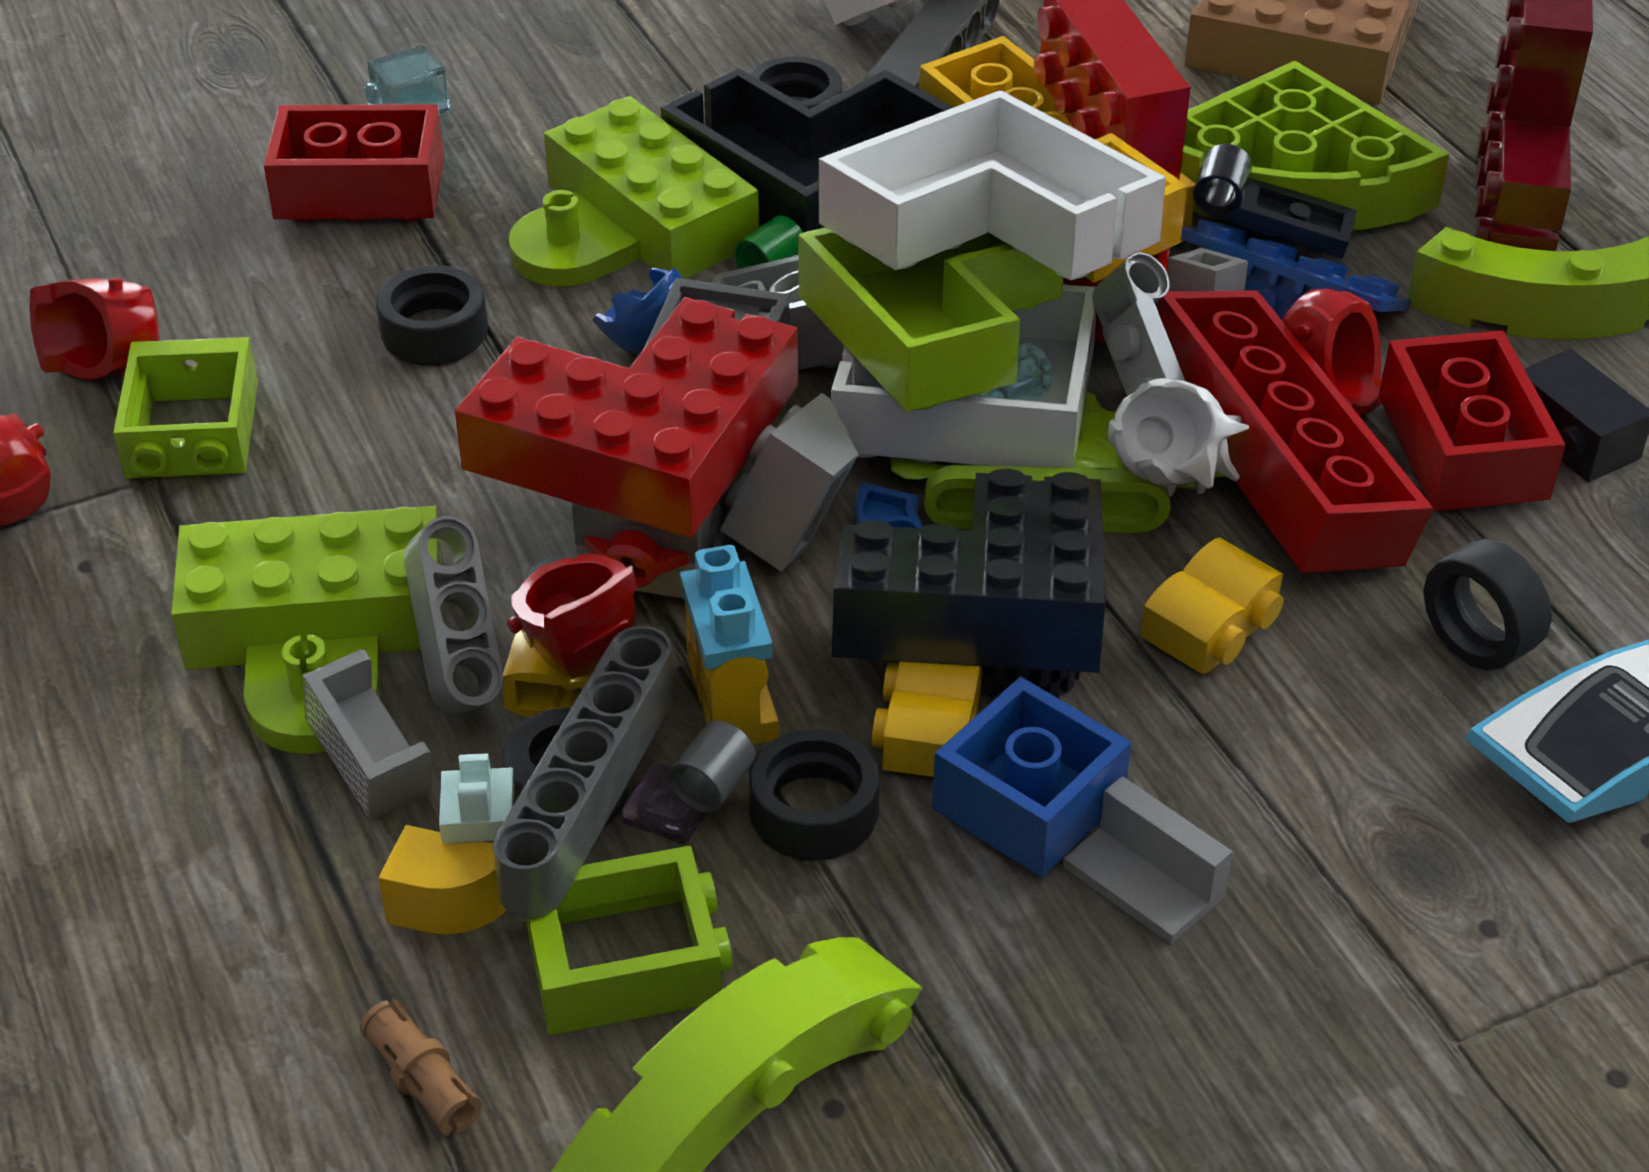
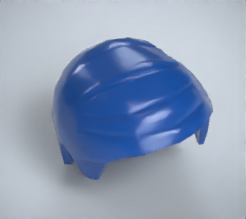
[593,268,682,355]

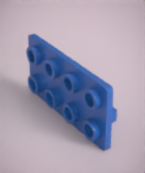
[1181,220,1412,320]

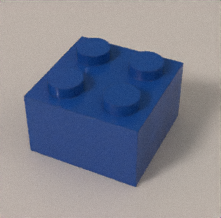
[932,676,1132,878]

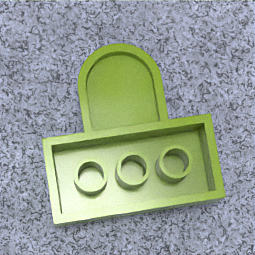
[509,96,759,287]
[171,505,445,754]

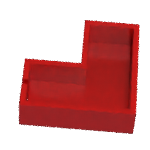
[454,297,798,538]

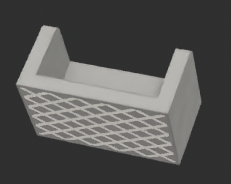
[303,650,431,821]

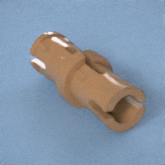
[359,999,483,1136]

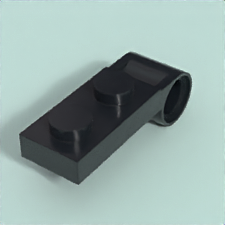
[1193,144,1357,259]

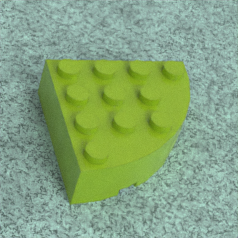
[1181,60,1450,231]

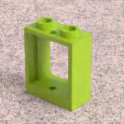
[113,337,258,479]
[525,845,733,1036]

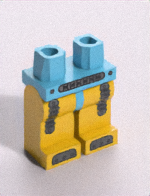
[680,545,779,744]

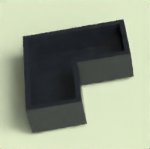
[660,67,953,233]
[832,469,1105,673]

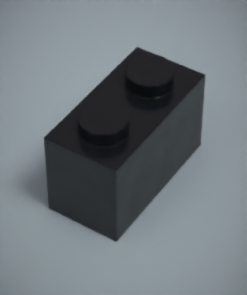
[1524,349,1649,483]

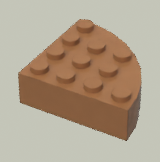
[1184,0,1419,105]

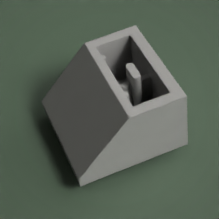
[720,393,858,572]

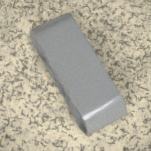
[404,516,503,715]

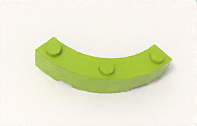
[1407,226,1649,339]
[551,937,922,1172]

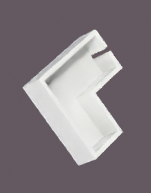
[819,90,1166,281]
[831,284,1096,467]

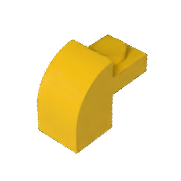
[378,825,507,935]

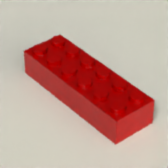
[1155,290,1433,573]

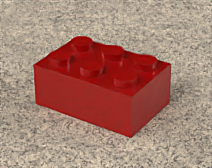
[264,104,444,222]
[1379,330,1565,511]

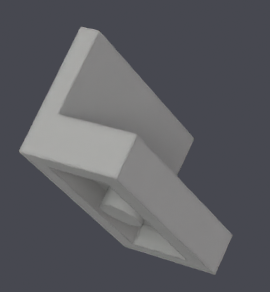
[1063,776,1233,945]

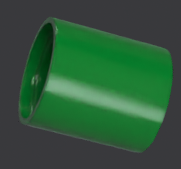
[734,215,803,269]

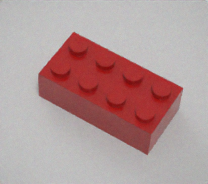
[1034,0,1191,180]

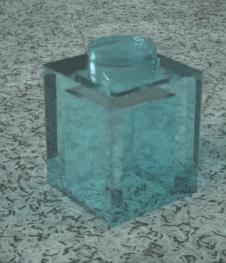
[365,45,450,115]

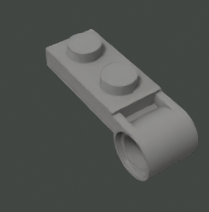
[1092,252,1185,396]

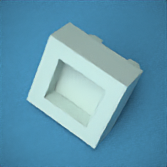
[439,753,515,844]

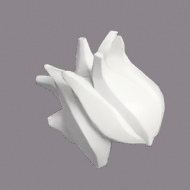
[1108,378,1249,497]

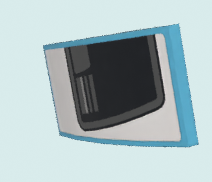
[1465,640,1649,823]

